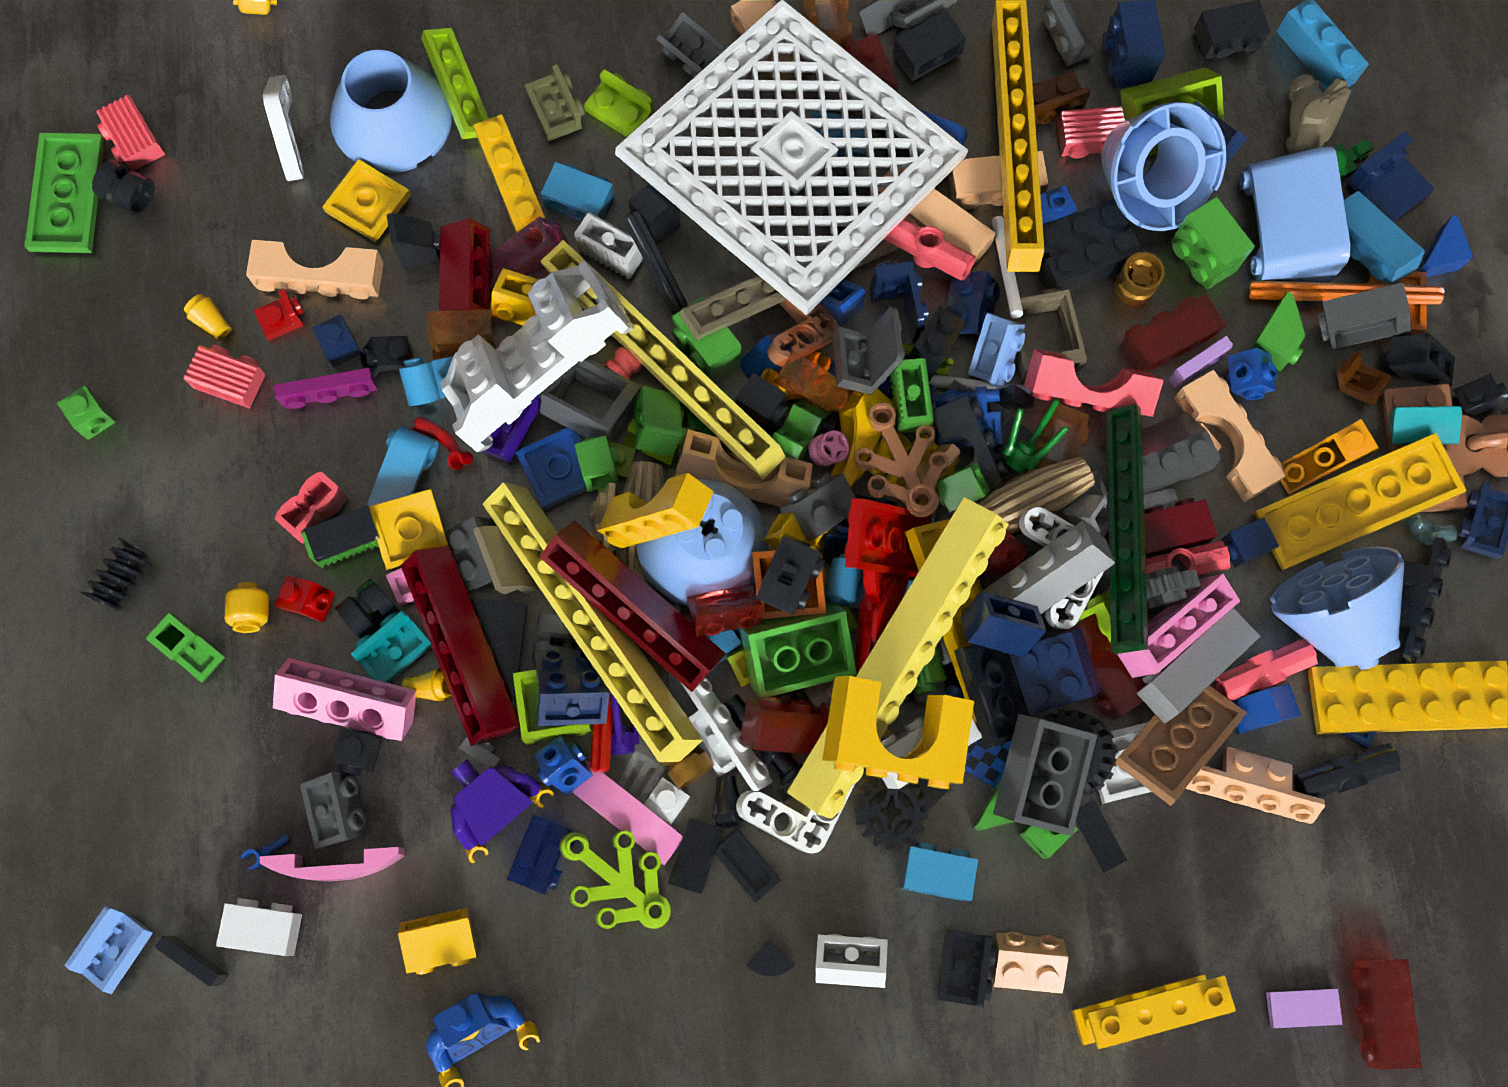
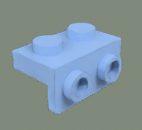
[968,313,1025,386]
[65,905,153,994]

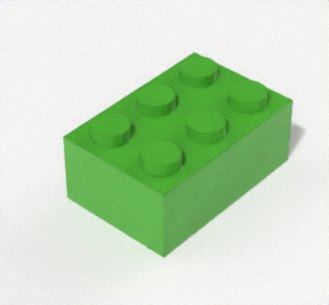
[739,602,857,699]

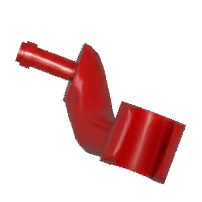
[410,417,473,470]

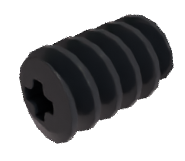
[80,537,153,611]

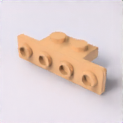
[1186,746,1325,824]

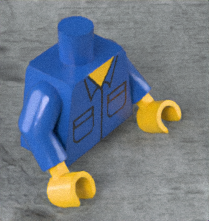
[426,992,540,1087]

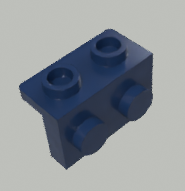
[946,271,1000,337]
[1458,481,1508,560]

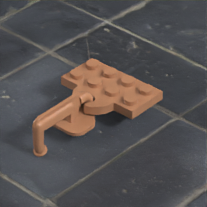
[1381,384,1508,513]

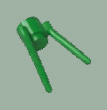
[1002,399,1068,474]

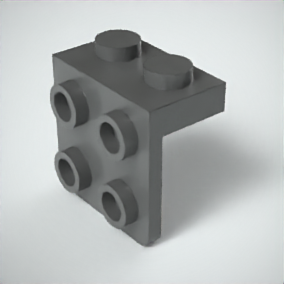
[832,307,905,395]

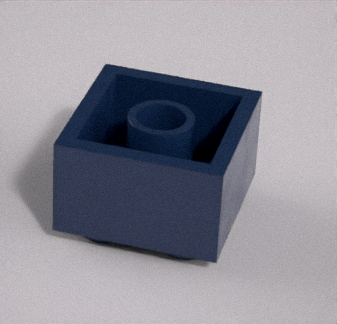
[1102,0,1166,89]
[1009,628,1102,715]

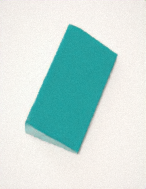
[1389,406,1462,445]

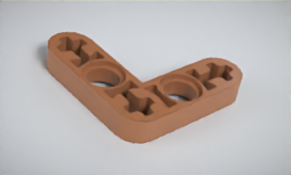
[767,300,839,367]

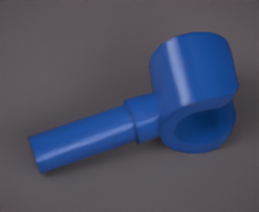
[241,834,291,870]

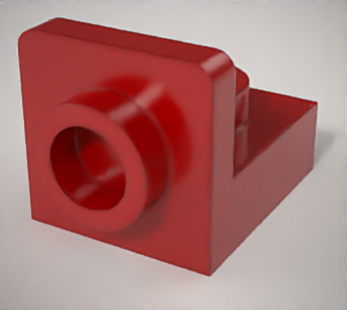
[254,289,304,341]

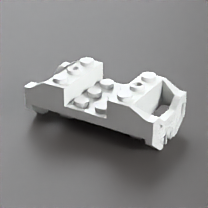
[439,260,634,452]

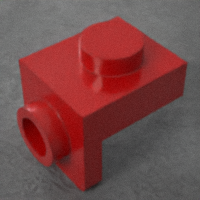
[274,576,335,622]

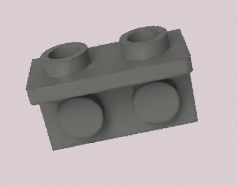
[300,772,367,850]

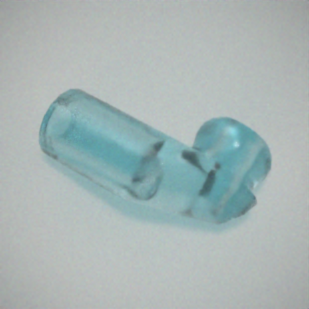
[1408,513,1457,545]

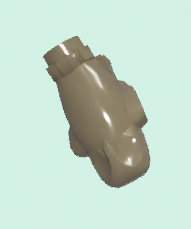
[1286,75,1351,154]

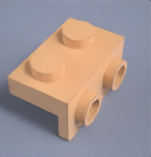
[993,931,1069,993]

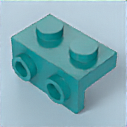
[351,611,432,683]

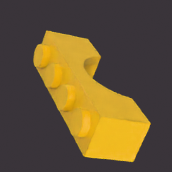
[473,114,550,246]
[597,473,714,548]

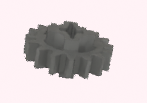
[1146,566,1201,609]

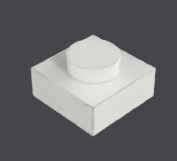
[643,777,690,825]

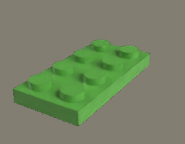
[25,133,106,253]

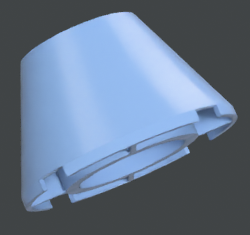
[330,50,452,173]
[1101,102,1226,231]

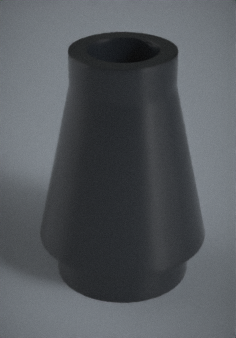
[712,775,743,828]

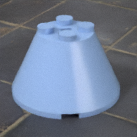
[636,478,768,609]
[1270,547,1404,669]

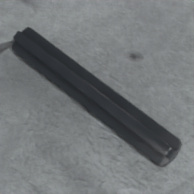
[623,210,689,316]

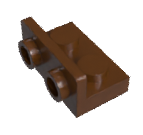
[1032,70,1091,124]

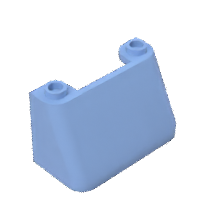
[1239,147,1351,283]

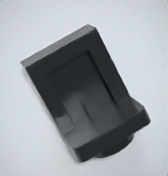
[360,336,413,377]
[1453,373,1508,417]

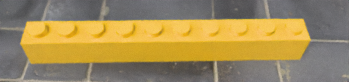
[992,0,1044,272]

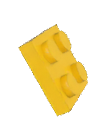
[322,159,411,243]
[369,488,449,570]

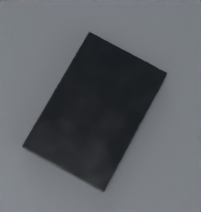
[470,598,528,702]
[954,644,1031,749]

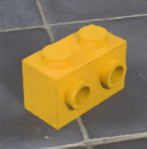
[490,268,539,326]
[398,907,477,975]

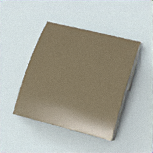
[473,526,538,595]

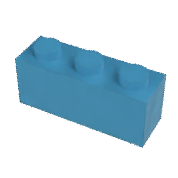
[1276,0,1369,89]
[1344,191,1425,284]

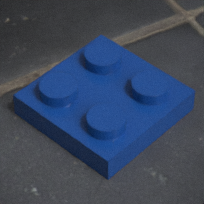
[516,427,587,510]

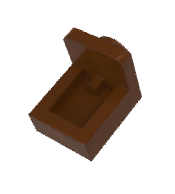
[1336,351,1391,406]

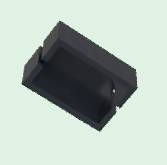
[1039,199,1143,291]

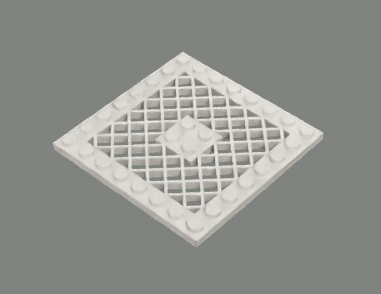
[615,0,968,315]

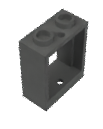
[1318,282,1411,350]
[539,358,641,444]

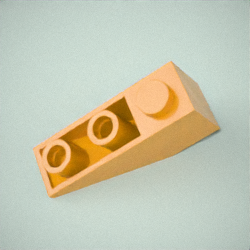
[1280,419,1380,495]

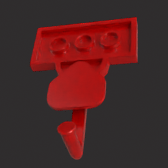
[844,498,931,700]

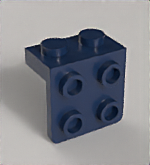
[870,261,928,342]

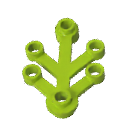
[560,830,671,929]

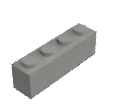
[976,521,1115,614]
[1137,608,1261,724]

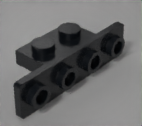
[1399,537,1452,664]

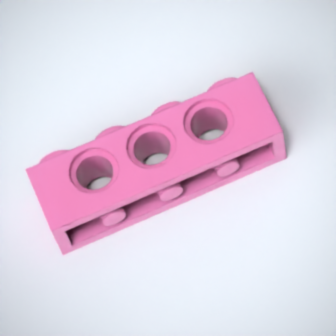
[1118,574,1240,678]
[273,658,417,741]

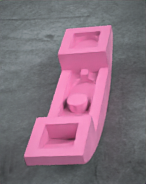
[572,759,683,865]
[260,847,405,881]

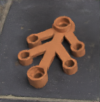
[855,403,949,517]

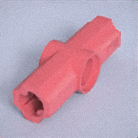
[884,218,976,281]
[1146,541,1231,576]
[1215,639,1318,701]

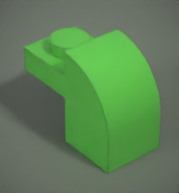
[772,400,829,461]
[145,613,226,683]

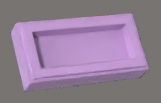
[1168,336,1233,388]
[1266,989,1343,1028]

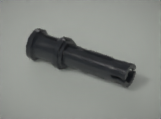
[724,694,803,787]

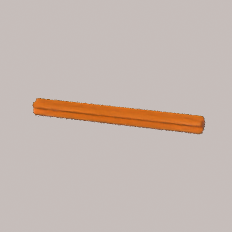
[1249,281,1444,305]

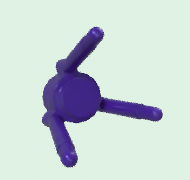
[610,691,640,756]

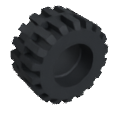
[1044,709,1118,796]

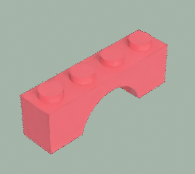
[1024,348,1164,417]

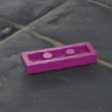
[273,368,378,409]

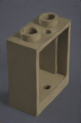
[1003,288,1087,381]

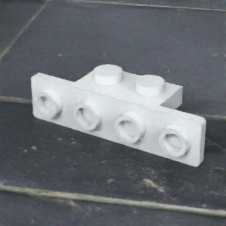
[681,678,772,792]

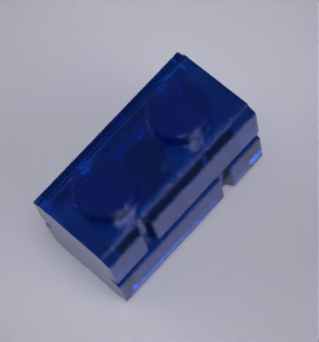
[507,814,576,895]

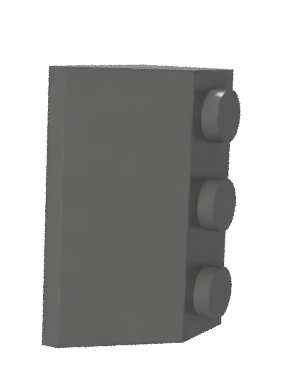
[1098,412,1221,497]
[993,714,1097,836]

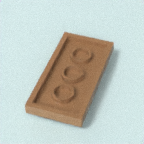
[1115,685,1247,806]

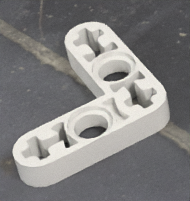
[263,75,304,181]
[1019,507,1104,629]
[736,784,855,854]

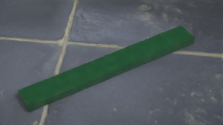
[1106,404,1148,654]

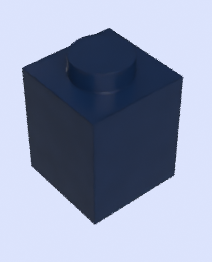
[312,314,361,368]
[1220,518,1279,568]

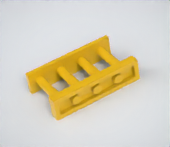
[1071,974,1236,1049]

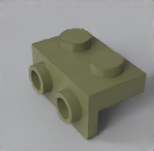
[524,64,584,141]

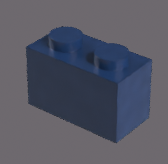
[960,591,1046,657]

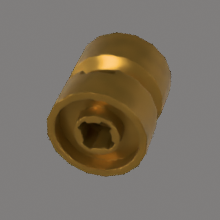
[1114,252,1165,306]
[660,747,714,790]

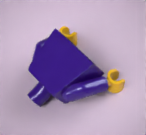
[450,759,554,863]

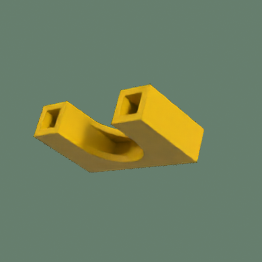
[822,676,974,789]

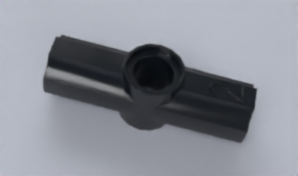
[1293,743,1401,798]

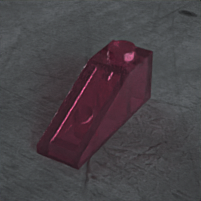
[489,217,570,293]

